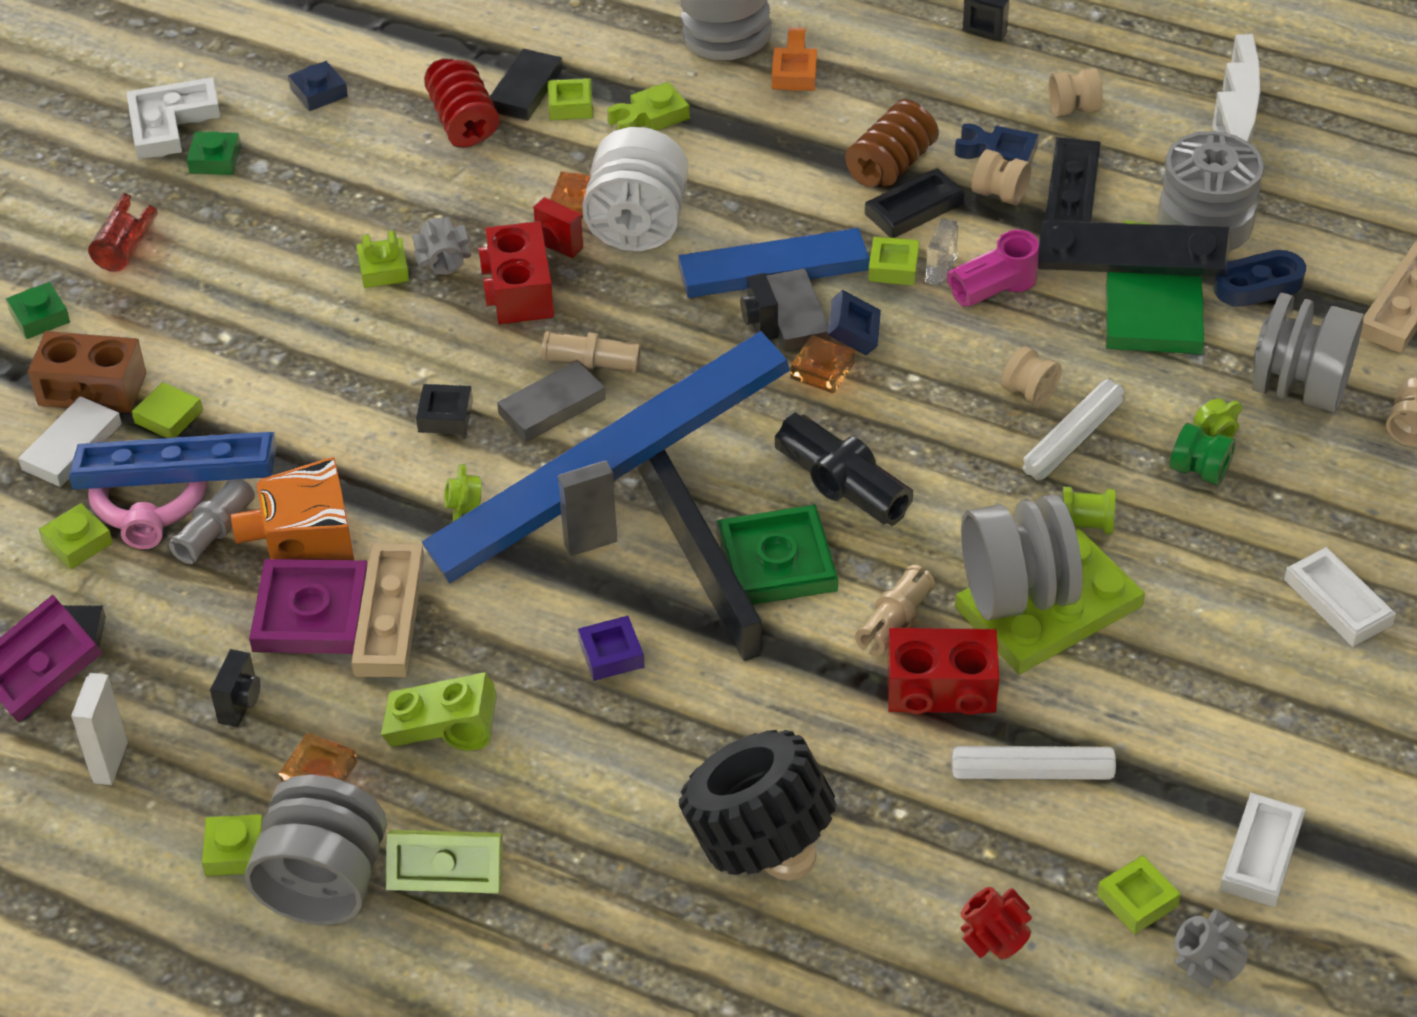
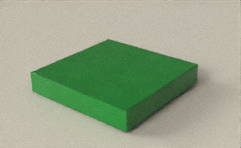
[1106,272,1204,354]
[716,504,838,605]

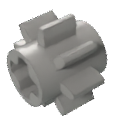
[412,217,471,275]
[1175,909,1248,988]

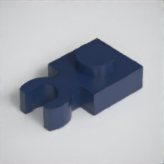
[954,124,1039,163]

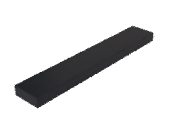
[637,449,762,661]

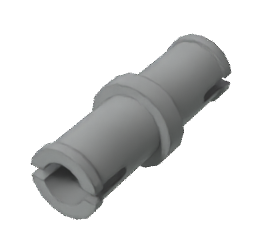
[169,479,255,564]

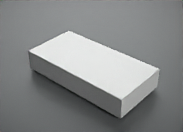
[18,396,122,487]
[1284,547,1396,647]
[71,673,128,786]
[1220,793,1306,908]

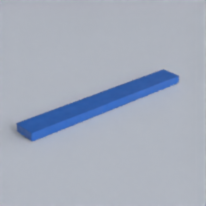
[421,331,791,584]

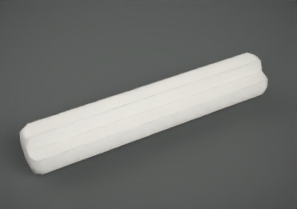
[1023,379,1124,480]
[951,746,1116,780]

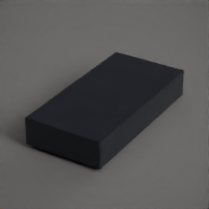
[489,48,563,121]
[865,168,965,238]

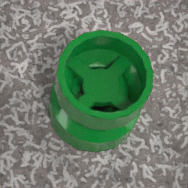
[1169,423,1236,486]

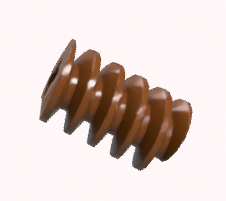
[845,99,939,187]

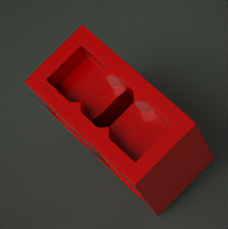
[478,221,554,325]
[887,628,1000,715]

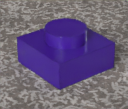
[578,616,645,681]

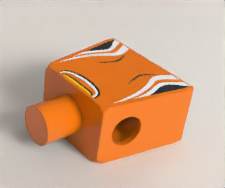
[230,457,354,560]

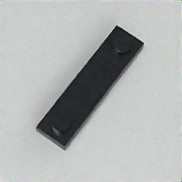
[1038,220,1231,277]

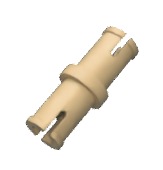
[541,330,641,373]
[855,565,935,656]

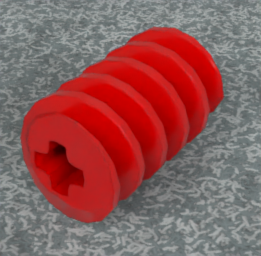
[424,58,500,148]

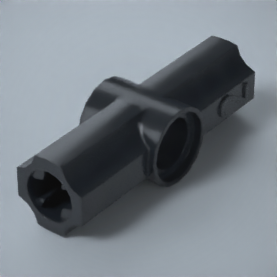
[775,412,913,526]

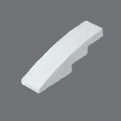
[1212,34,1260,143]

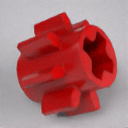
[960,887,1032,960]

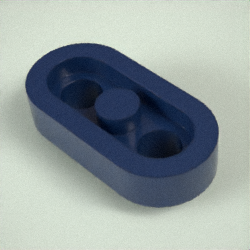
[1214,250,1306,307]

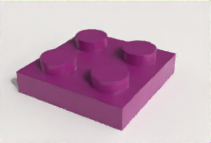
[249,559,368,654]

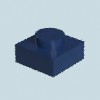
[288,60,348,112]
[828,290,881,355]

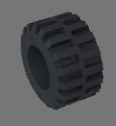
[679,729,836,875]

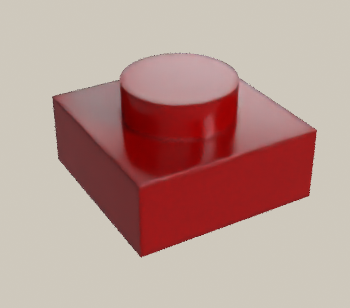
[533,197,584,259]

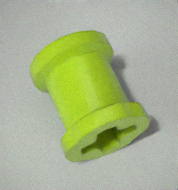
[1062,486,1116,535]

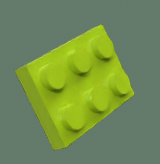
[955,529,1145,675]

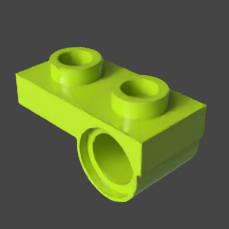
[381,672,497,751]

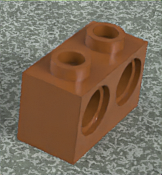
[28,331,147,413]

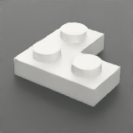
[126,77,221,160]

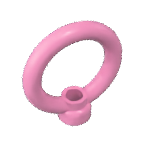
[88,481,208,549]

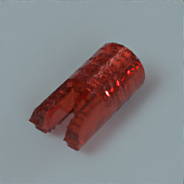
[88,193,159,272]

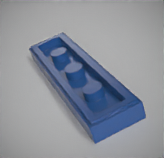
[678,228,870,298]
[69,432,277,490]

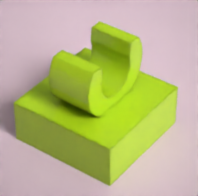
[356,230,409,288]

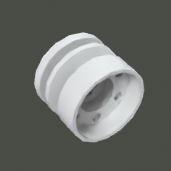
[582,127,688,251]

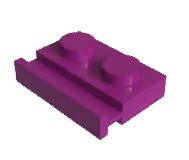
[0,594,103,722]

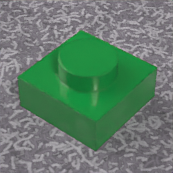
[187,131,241,175]
[6,282,70,339]

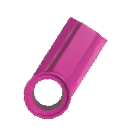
[947,230,1039,308]

